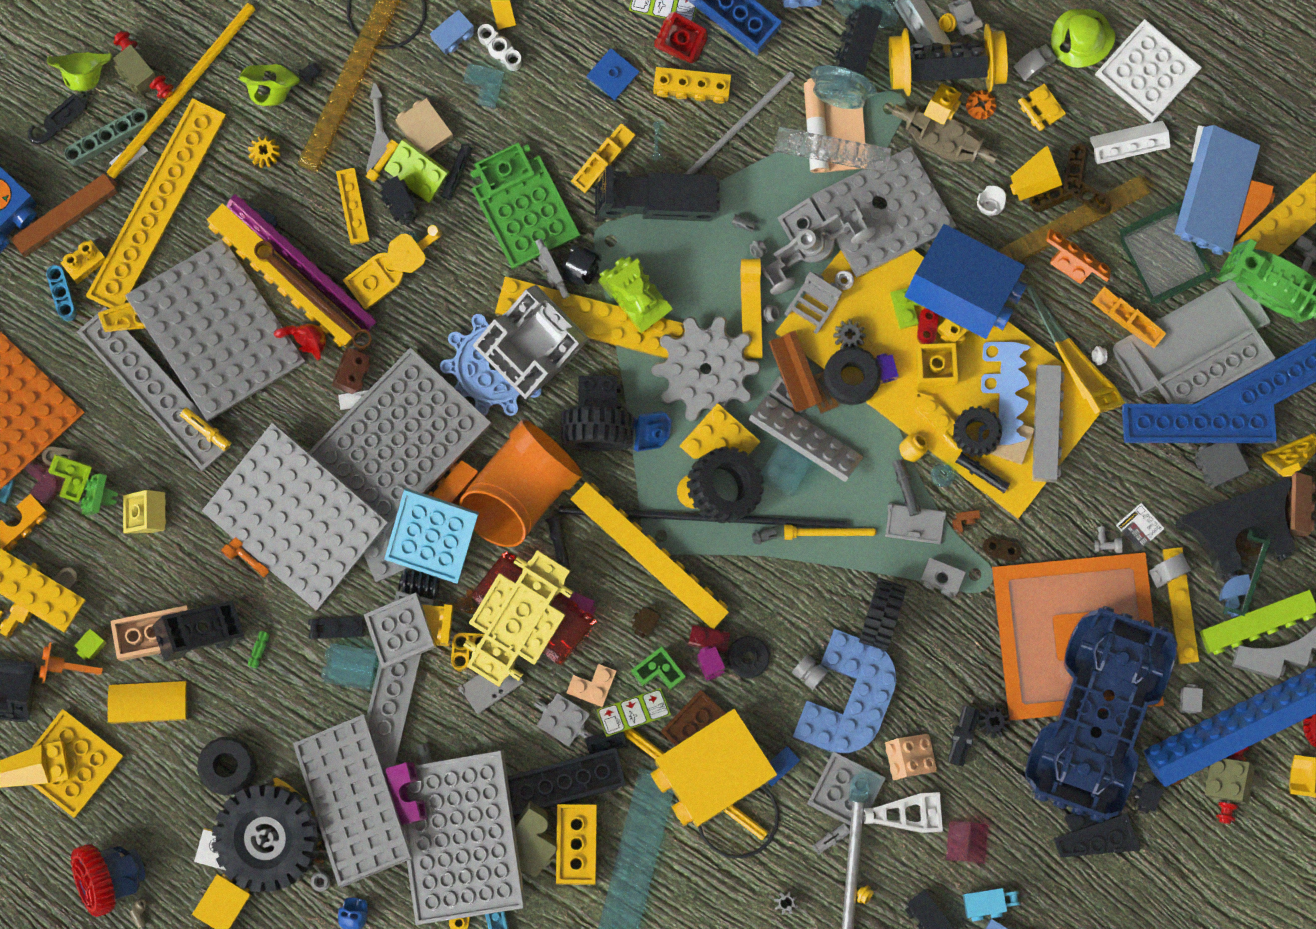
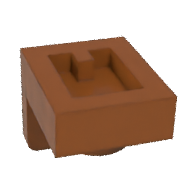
[952,510,980,534]

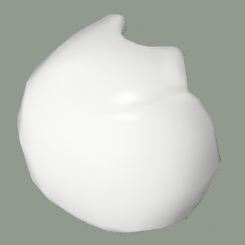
[977,186,1007,216]

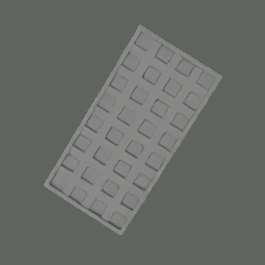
[293,714,412,888]

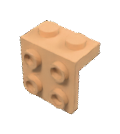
[885,734,937,781]

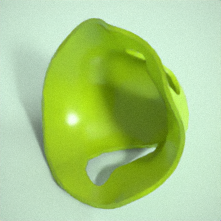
[1051,9,1115,68]
[47,52,112,91]
[238,64,300,106]

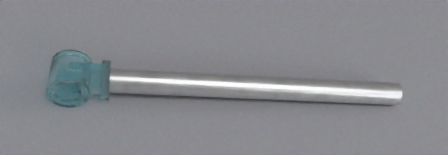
[842,774,870,929]

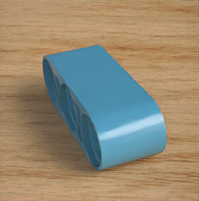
[46,265,77,321]

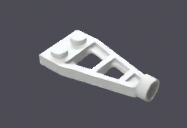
[863,792,943,833]

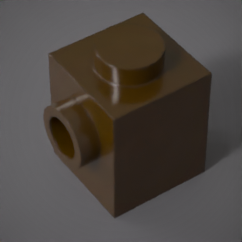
[631,606,660,638]

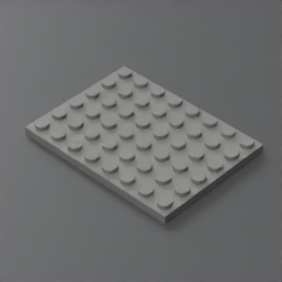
[125,239,305,422]
[309,348,492,535]
[202,422,389,611]
[402,751,526,925]

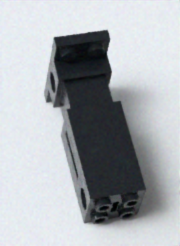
[595,166,720,222]

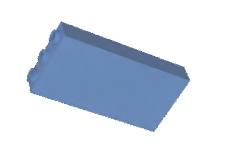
[1174,125,1260,255]

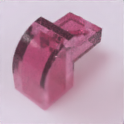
[24,463,59,507]

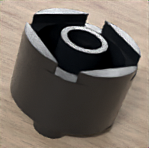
[561,244,602,289]

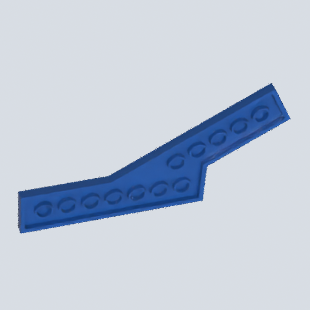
[1122,338,1316,443]

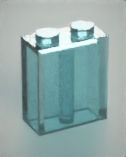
[321,643,378,691]

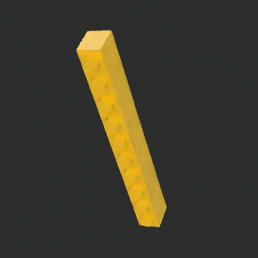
[207,203,361,349]
[571,482,729,629]

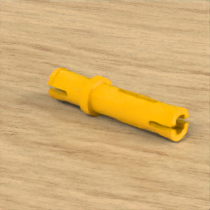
[180,407,231,451]

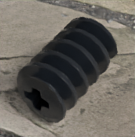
[398,568,440,600]

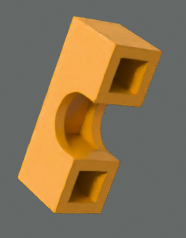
[0,494,49,551]

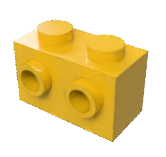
[924,83,962,125]

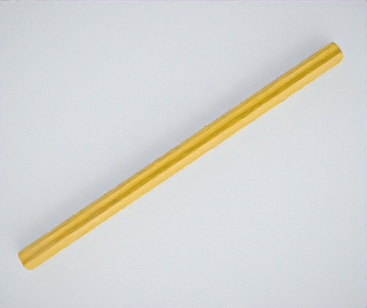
[623,728,768,840]

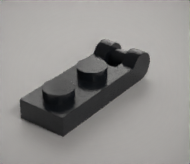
[308,617,363,640]

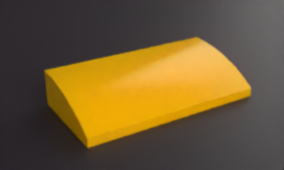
[108,681,188,724]

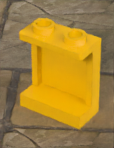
[192,873,252,929]

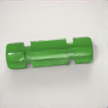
[248,631,270,669]

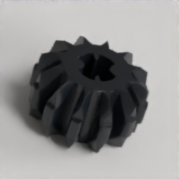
[977,705,1011,739]

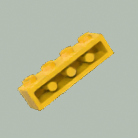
[653,67,731,103]

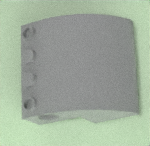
[472,285,589,399]

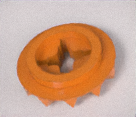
[966,90,996,120]

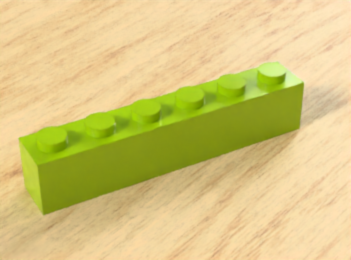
[1199,590,1316,655]

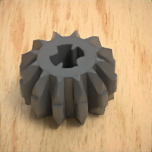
[833,319,866,349]

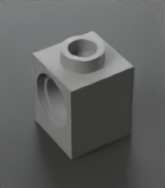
[1179,684,1203,714]

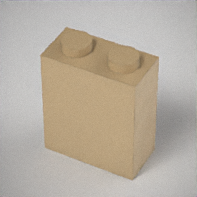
[395,98,453,156]

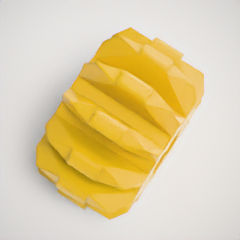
[248,136,280,168]

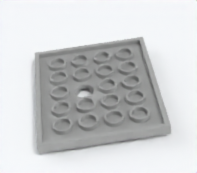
[811,147,957,278]

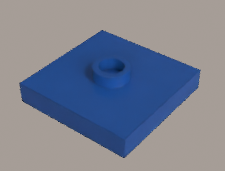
[586,48,639,101]

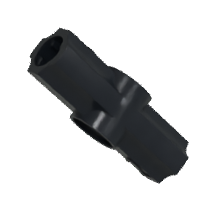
[947,706,980,767]

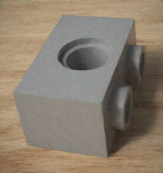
[920,558,966,597]

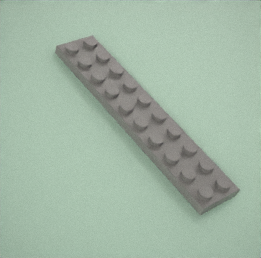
[77,307,231,472]
[366,591,434,788]

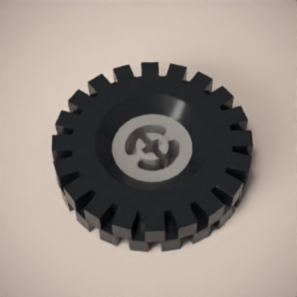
[212,784,321,892]

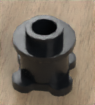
[298,62,322,86]

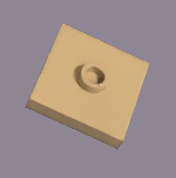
[990,416,1035,465]

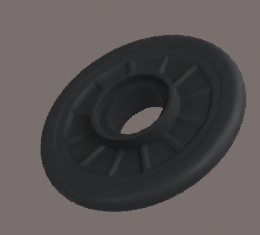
[727,636,770,678]

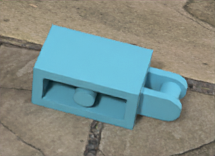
[963,888,1021,922]

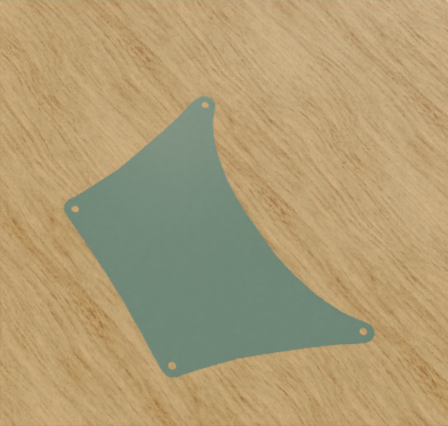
[594,91,993,593]

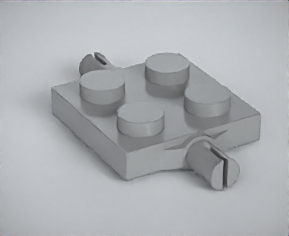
[535,238,570,299]
[534,693,593,747]

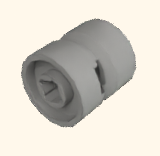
[792,654,828,690]

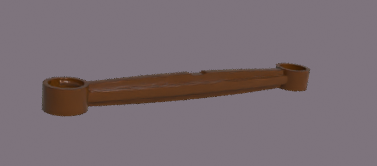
[254,241,372,350]

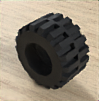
[953,406,1002,457]

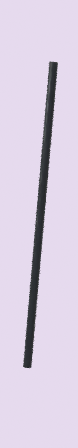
[558,506,847,528]

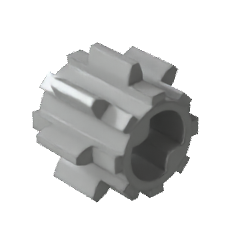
[774,891,798,915]

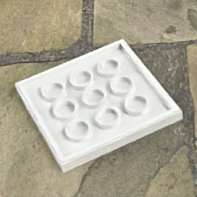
[1095,19,1202,123]

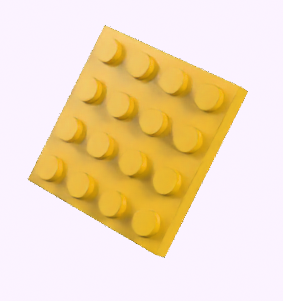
[31,709,124,818]

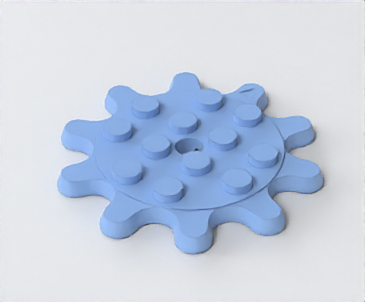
[440,313,541,416]

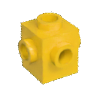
[937,319,968,345]

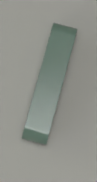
[64,108,150,166]

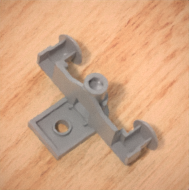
[761,198,876,295]

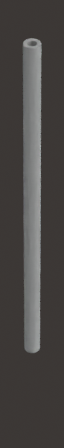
[684,71,795,174]

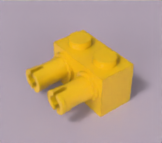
[61,240,106,284]

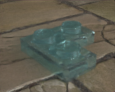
[463,63,505,109]

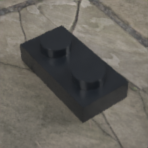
[585,731,627,755]

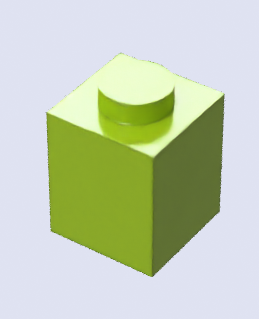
[75,629,107,661]

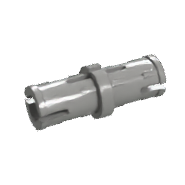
[812,823,850,855]

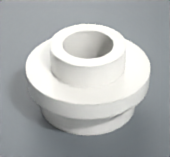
[835,271,854,290]
[1092,346,1107,365]

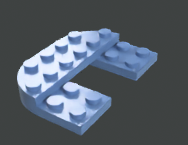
[793,629,896,754]

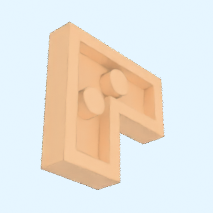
[566,664,617,708]

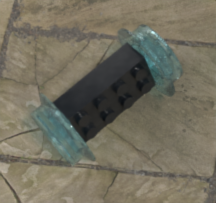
[810,0,899,109]

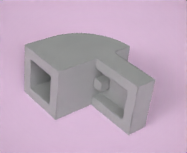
[948,0,983,36]

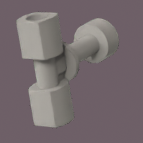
[1294,235,1316,272]

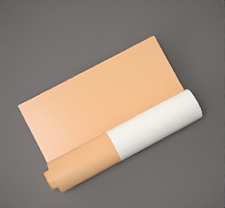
[804,78,867,173]

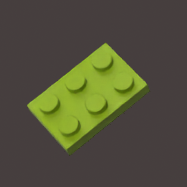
[384,138,449,203]

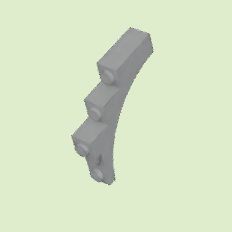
[1231,626,1316,680]

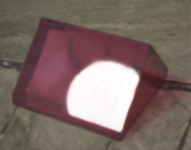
[946,821,988,864]

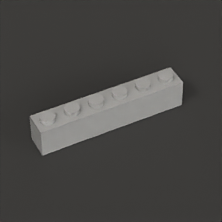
[1032,365,1064,482]

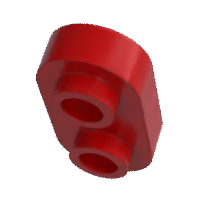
[917,308,939,344]

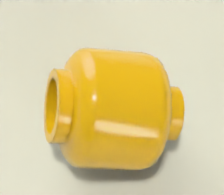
[899,433,928,462]

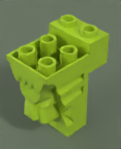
[598,256,673,333]

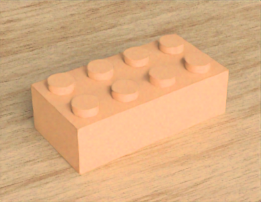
[110,605,190,661]

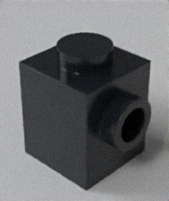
[1133,782,1164,814]

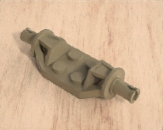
[891,104,999,164]

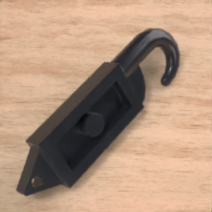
[28,92,90,145]

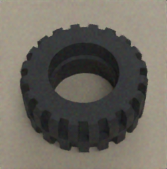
[560,407,634,452]
[687,446,764,524]

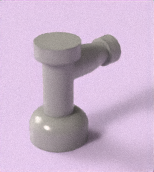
[1094,526,1122,553]

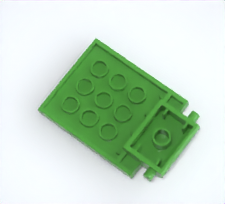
[470,142,580,270]

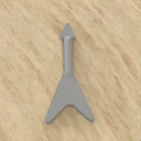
[366,83,394,172]

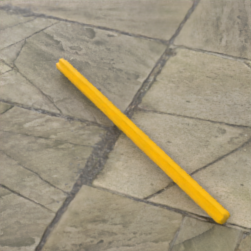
[107,3,255,179]

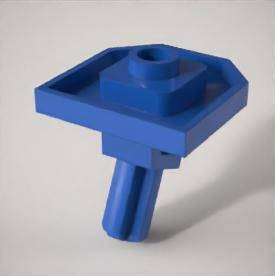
[634,411,672,452]

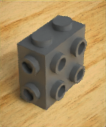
[1195,443,1250,489]

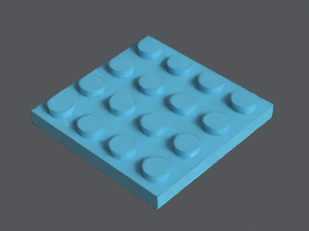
[385,488,479,584]

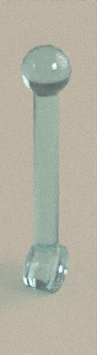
[652,121,661,161]

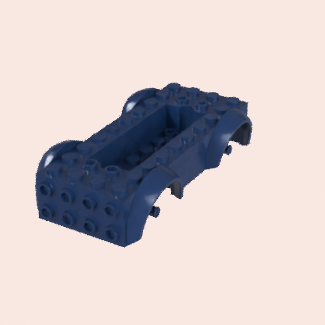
[1025,606,1178,823]

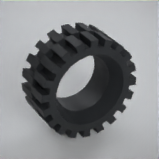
[859,577,907,651]

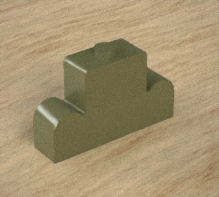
[514,801,556,877]

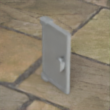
[885,503,947,545]
[458,674,524,714]

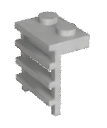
[785,272,842,334]

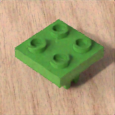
[80,474,118,515]

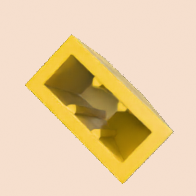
[1010,146,1063,201]

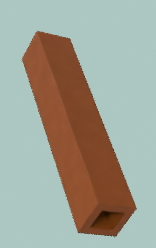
[11,173,118,258]

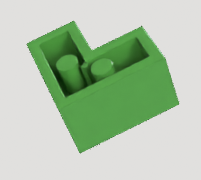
[631,646,686,691]

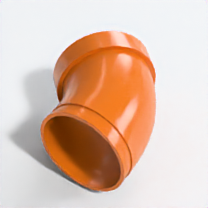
[459,419,583,547]

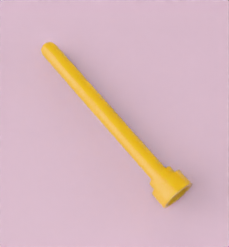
[784,525,877,540]

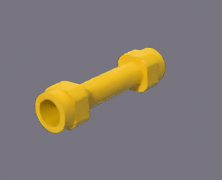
[366,139,399,183]

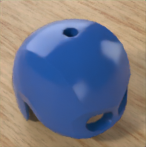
[338,897,368,929]

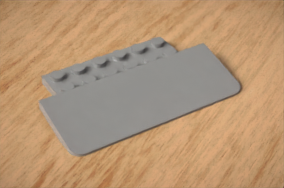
[1113,280,1275,404]

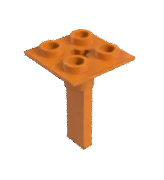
[39,642,103,684]

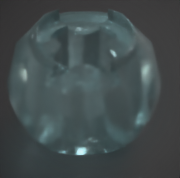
[931,463,955,487]

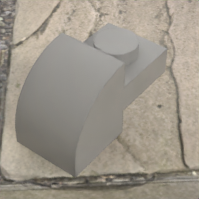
[1014,44,1057,81]
[1149,553,1191,588]

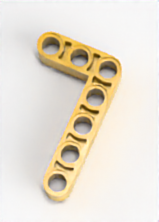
[740,258,762,359]

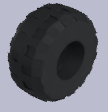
[824,347,881,405]
[197,737,257,795]

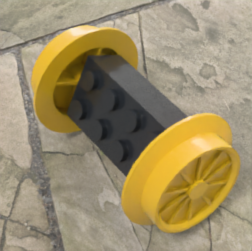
[889,24,1008,96]

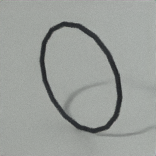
[347,0,426,49]
[698,785,779,859]

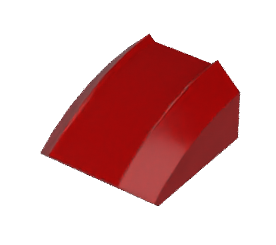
[654,12,707,63]

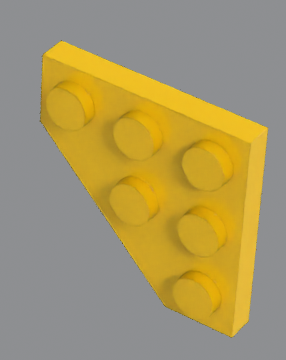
[679,403,761,459]
[1262,433,1316,477]

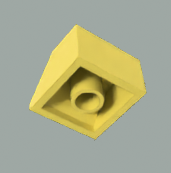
[123,490,166,534]

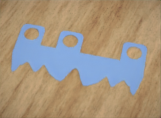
[979,342,1031,445]

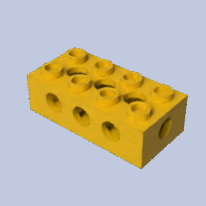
[556,804,597,885]

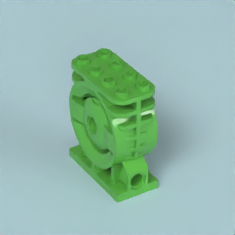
[1216,239,1316,323]

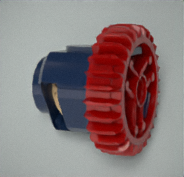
[70,844,145,917]

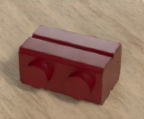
[688,625,730,654]

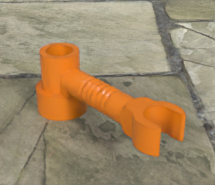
[221,537,269,577]

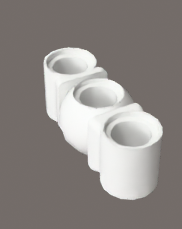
[478,24,522,71]

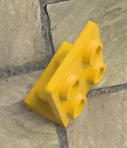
[422,604,454,646]

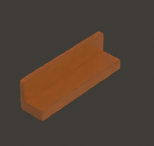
[769,330,823,412]

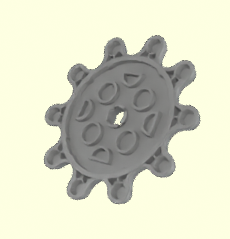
[651,316,761,422]

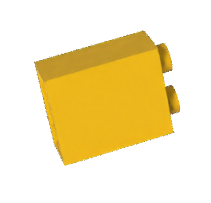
[650,709,777,828]

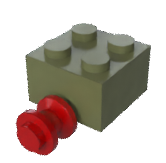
[113,31,174,99]
[1205,746,1255,825]

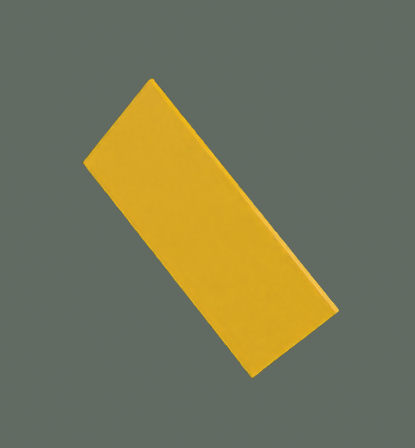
[775,250,1099,519]

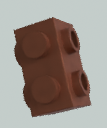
[331,348,370,394]

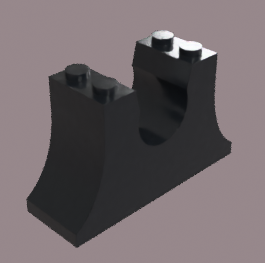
[1175,478,1296,582]

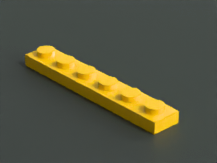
[1162,547,1199,665]

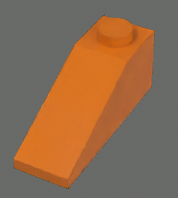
[1235,180,1275,239]

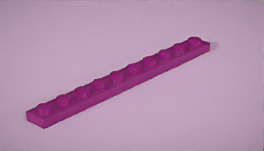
[226,194,376,332]

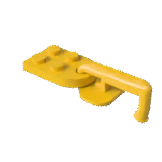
[343,225,443,311]

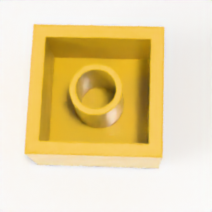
[916,343,958,387]

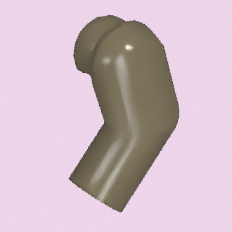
[130,899,147,929]

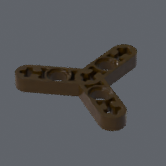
[1029,143,1112,215]

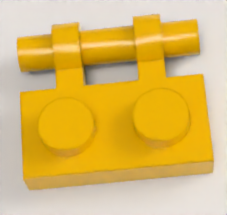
[1018,84,1066,131]

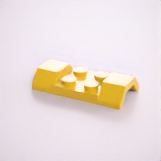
[1289,755,1316,798]

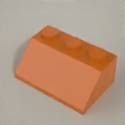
[428,460,479,505]

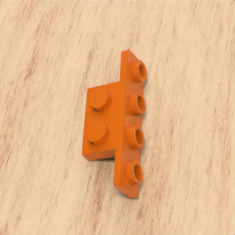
[1046,229,1111,284]

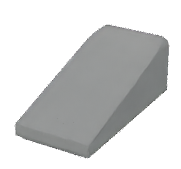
[767,376,803,414]

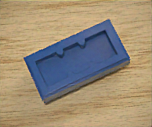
[768,746,800,787]

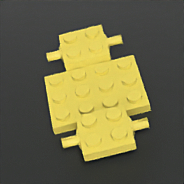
[463,550,574,687]

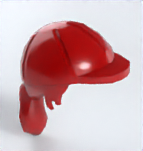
[274,323,326,361]

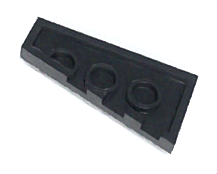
[1053,813,1140,858]

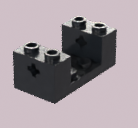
[152,600,245,662]

